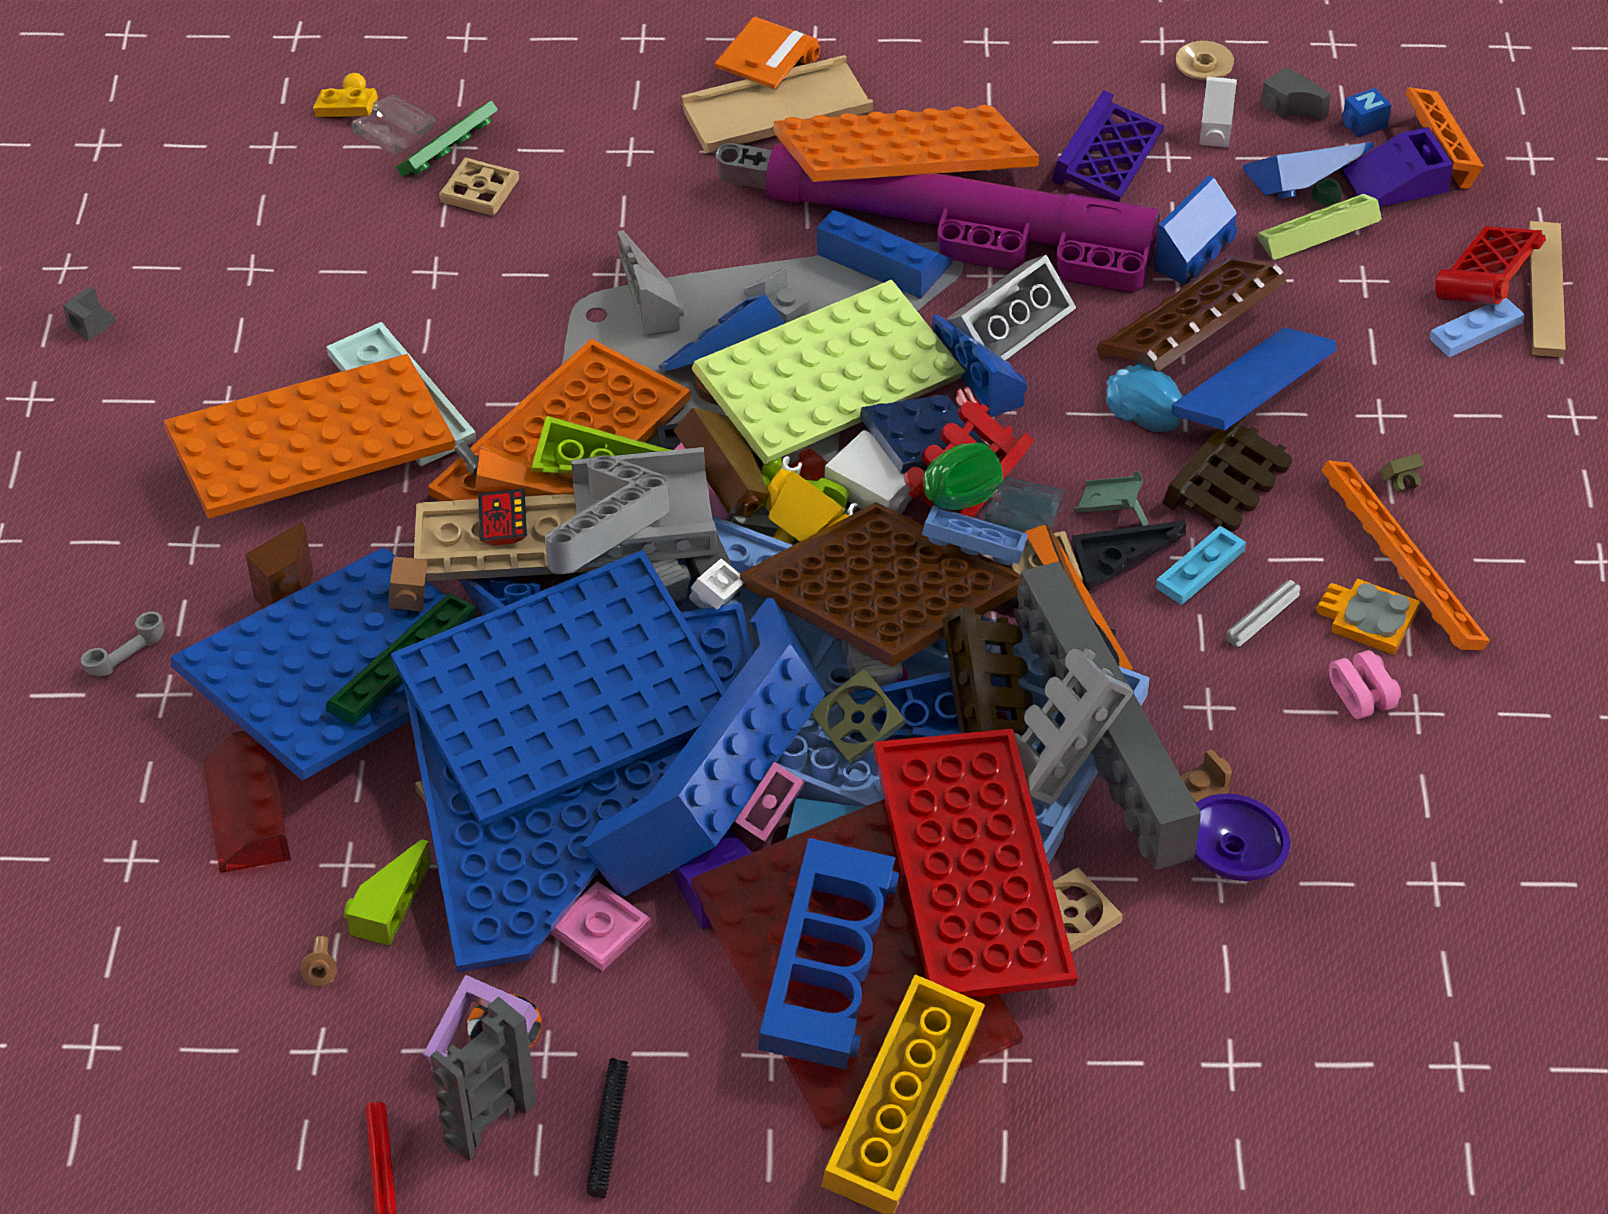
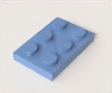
[922,506,1028,565]

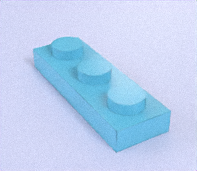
[1156,526,1246,605]

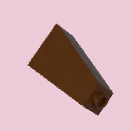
[674,407,769,517]

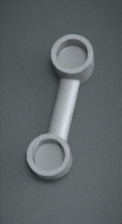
[81,611,165,676]

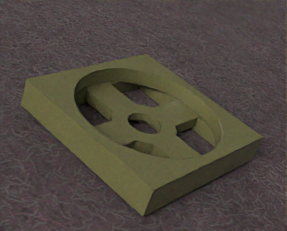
[811,668,907,765]

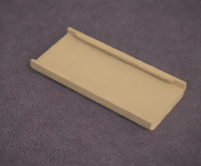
[682,55,873,154]
[414,494,601,582]

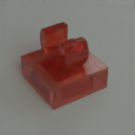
[789,447,828,481]

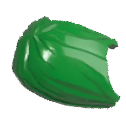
[922,442,1003,510]

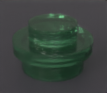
[1312,178,1342,206]

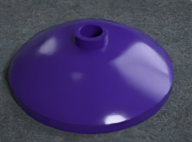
[1194,794,1290,881]

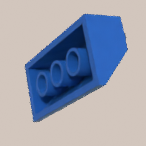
[817,210,953,299]

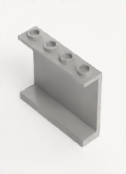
[571,447,717,568]

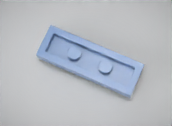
[1430,298,1524,358]

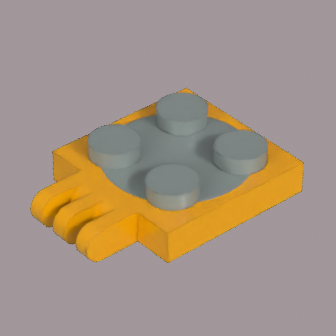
[1316,579,1420,655]

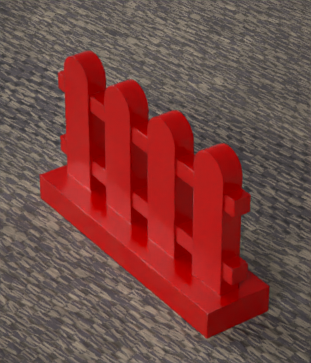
[904,401,1035,517]

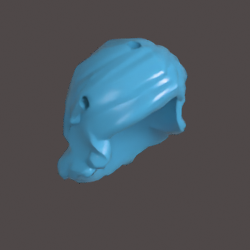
[1106,362,1183,432]

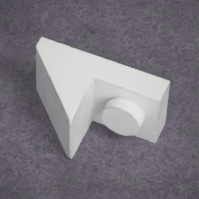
[689,559,744,610]

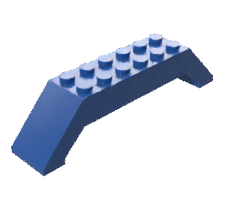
[581,598,825,897]

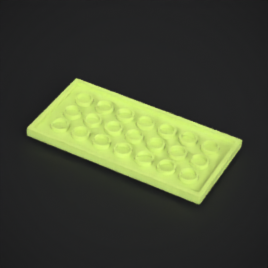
[691,280,965,464]

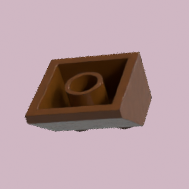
[245,522,313,608]

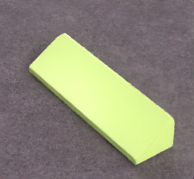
[1256,194,1382,260]

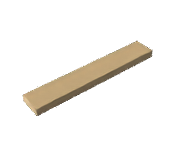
[1529,221,1566,357]

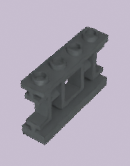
[430,997,537,1160]

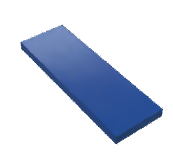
[1172,327,1336,431]

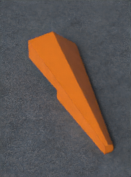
[475,443,574,496]

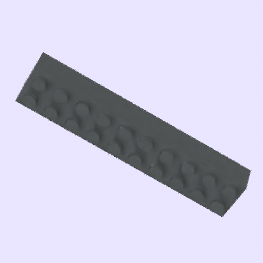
[1015,561,1201,870]

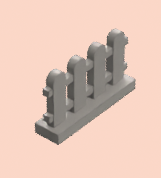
[1014,648,1134,805]

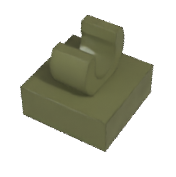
[1379,453,1424,493]

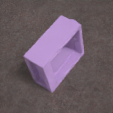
[423,975,538,1071]

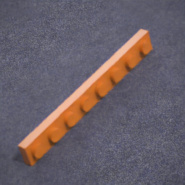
[1321,460,1490,650]

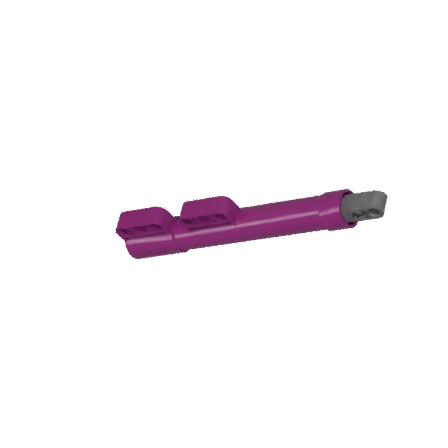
[716,142,1160,292]

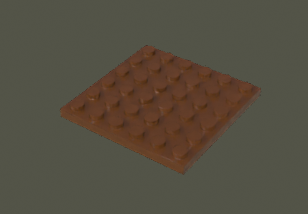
[740,502,1021,667]

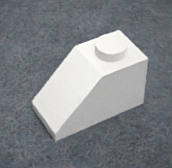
[1199,76,1237,148]

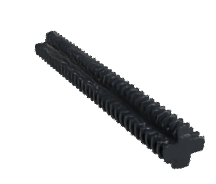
[586,1057,629,1199]

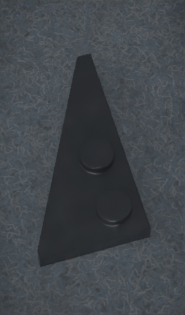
[1071,520,1186,591]

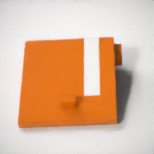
[715,17,821,89]

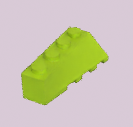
[531,416,669,474]

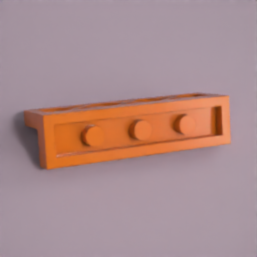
[1405,87,1484,189]

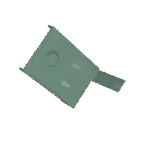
[1073,471,1149,526]

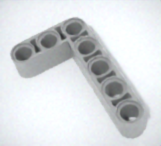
[545,456,670,574]

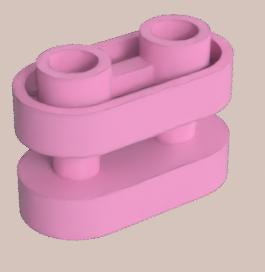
[1329,650,1401,719]

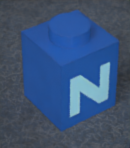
[1342,88,1391,138]

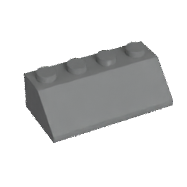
[946,255,1076,360]

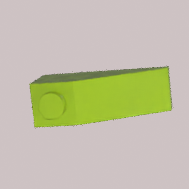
[344,839,432,946]

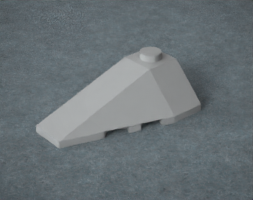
[617,230,684,336]

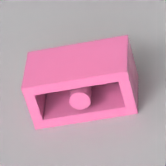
[735,762,806,842]

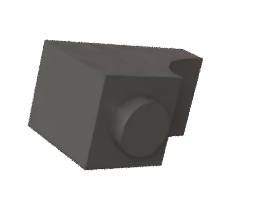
[1261,66,1331,121]

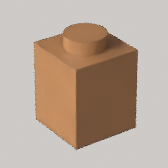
[389,557,427,611]

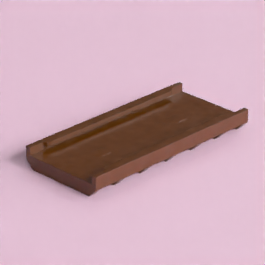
[1096,256,1287,372]

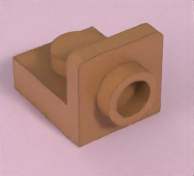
[1181,749,1232,803]

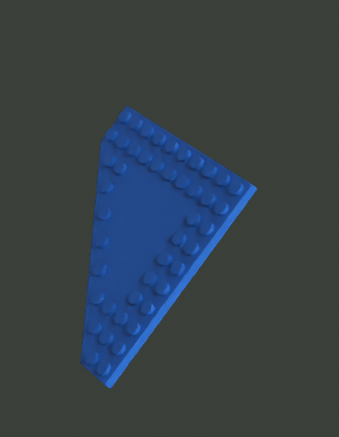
[404,602,754,973]

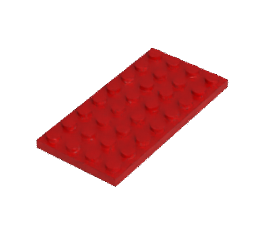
[873,729,1078,997]

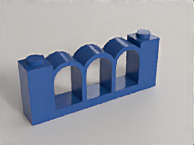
[758,838,899,1070]

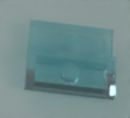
[984,477,1065,533]

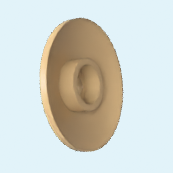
[1176,41,1234,80]

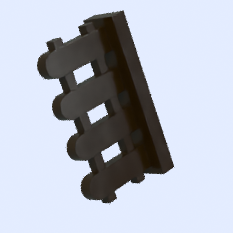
[1162,415,1292,531]
[942,606,1034,736]

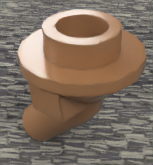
[300,936,337,986]

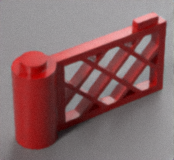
[1435,226,1546,304]

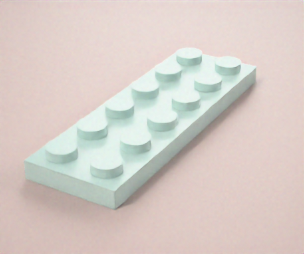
[326,322,477,467]

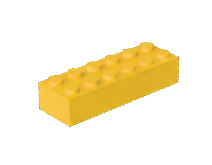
[821,974,985,1214]

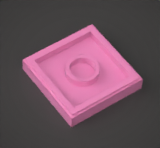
[550,881,652,972]

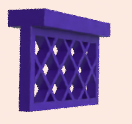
[1052,90,1164,202]

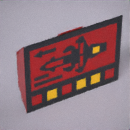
[478,489,527,546]

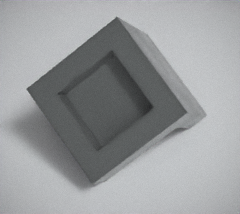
[63,286,116,341]

